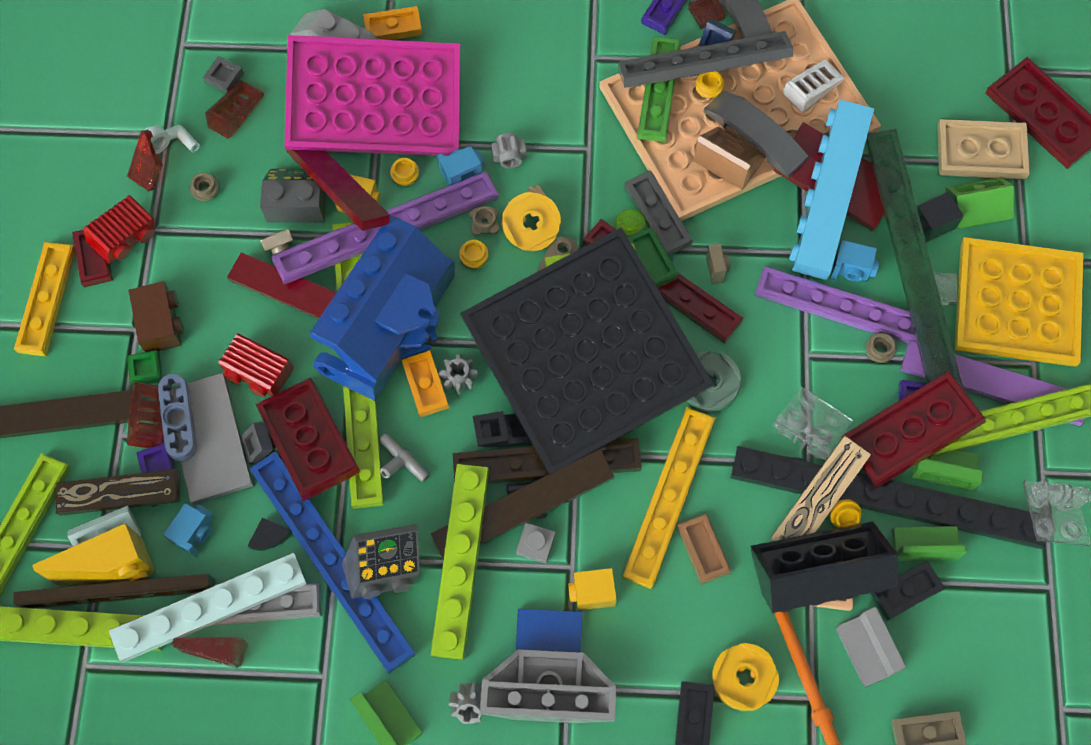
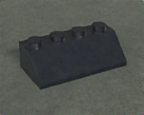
[751,521,898,613]

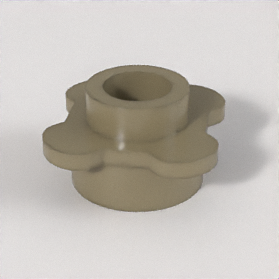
[470,206,499,235]

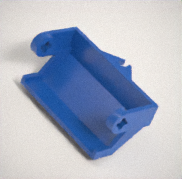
[310,215,455,401]

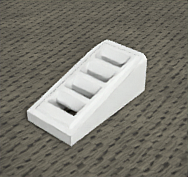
[783,59,845,113]

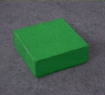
[127,350,162,387]

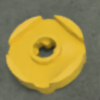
[501,192,561,251]
[712,643,779,711]

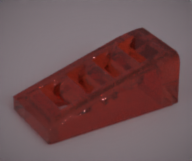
[205,80,264,139]
[127,382,164,448]
[172,637,248,668]

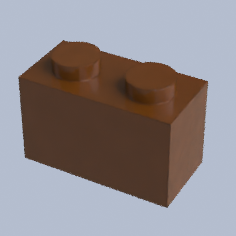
[128,281,184,352]

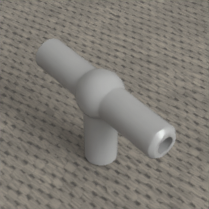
[379,433,430,482]

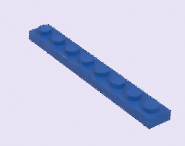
[250,451,416,674]

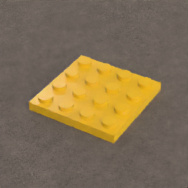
[954,237,1083,367]

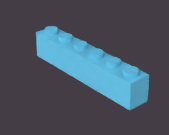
[789,99,874,280]

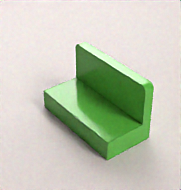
[946,177,1014,228]
[911,450,983,491]
[891,526,967,561]
[350,681,422,745]

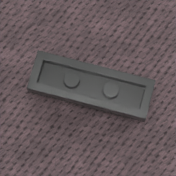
[624,171,692,256]

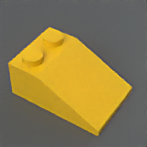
[32,524,156,585]

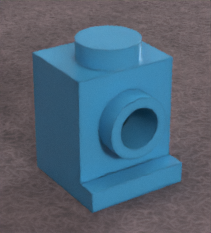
[437,146,485,185]
[831,240,879,281]
[163,503,213,558]

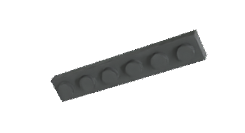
[618,31,793,88]

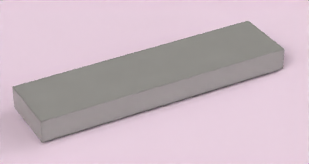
[191,583,321,626]

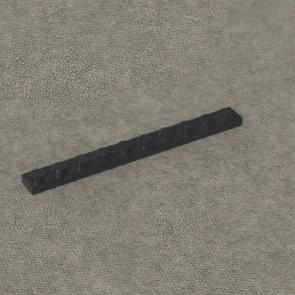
[730,446,1049,549]

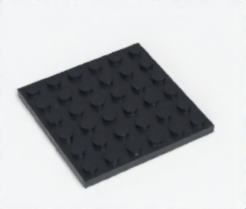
[460,227,714,475]

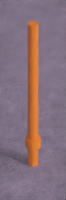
[774,612,841,745]

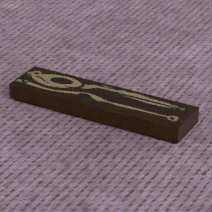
[56,469,180,516]

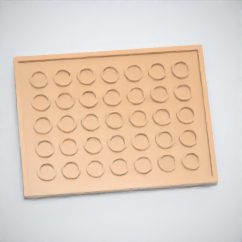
[599,0,881,221]

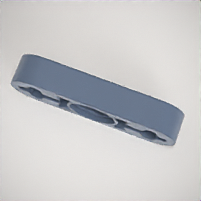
[158,374,197,462]

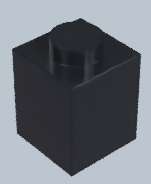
[911,192,964,242]

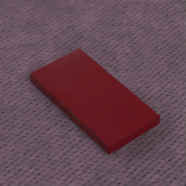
[985,57,1091,169]
[773,122,902,231]
[842,371,986,488]
[255,377,361,501]

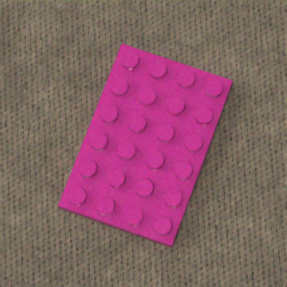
[284,35,460,156]

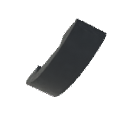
[473,411,532,447]

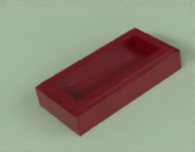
[72,230,113,288]

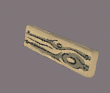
[770,436,871,541]

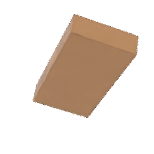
[677,513,731,585]

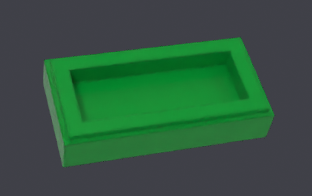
[627,227,678,288]

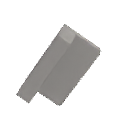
[836,607,906,687]

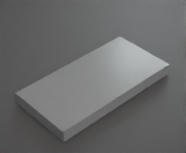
[168,373,254,505]

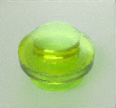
[616,209,645,237]

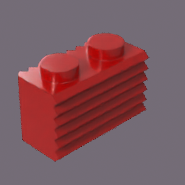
[84,195,155,264]
[219,333,294,398]

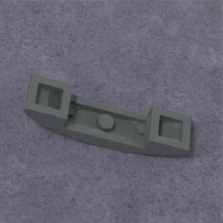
[718,0,772,64]
[704,91,808,178]

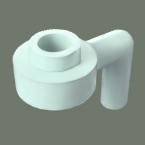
[139,125,200,155]

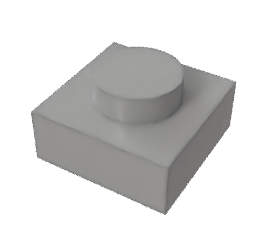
[516,523,556,564]

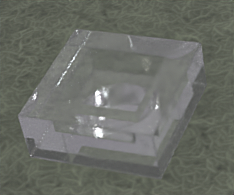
[924,271,957,306]

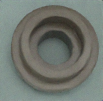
[190,173,219,201]
[865,333,896,363]

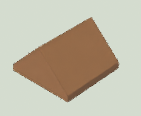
[694,127,766,190]

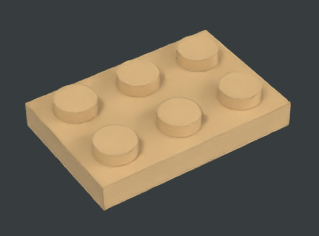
[937,119,1030,179]

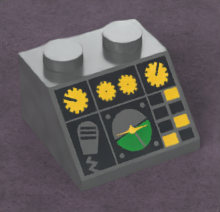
[260,169,326,223]
[342,524,420,599]

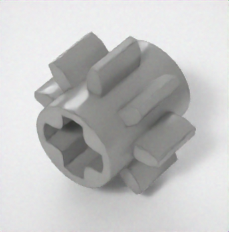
[491,133,527,169]
[439,354,478,395]
[449,682,481,724]

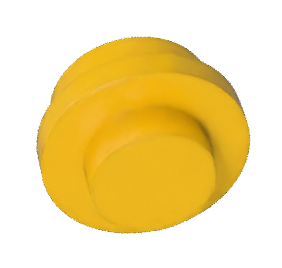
[695,71,724,98]
[390,158,419,186]
[459,240,489,269]
[829,499,862,528]

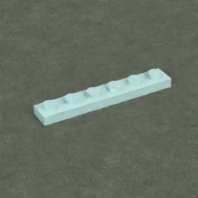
[109,553,307,663]

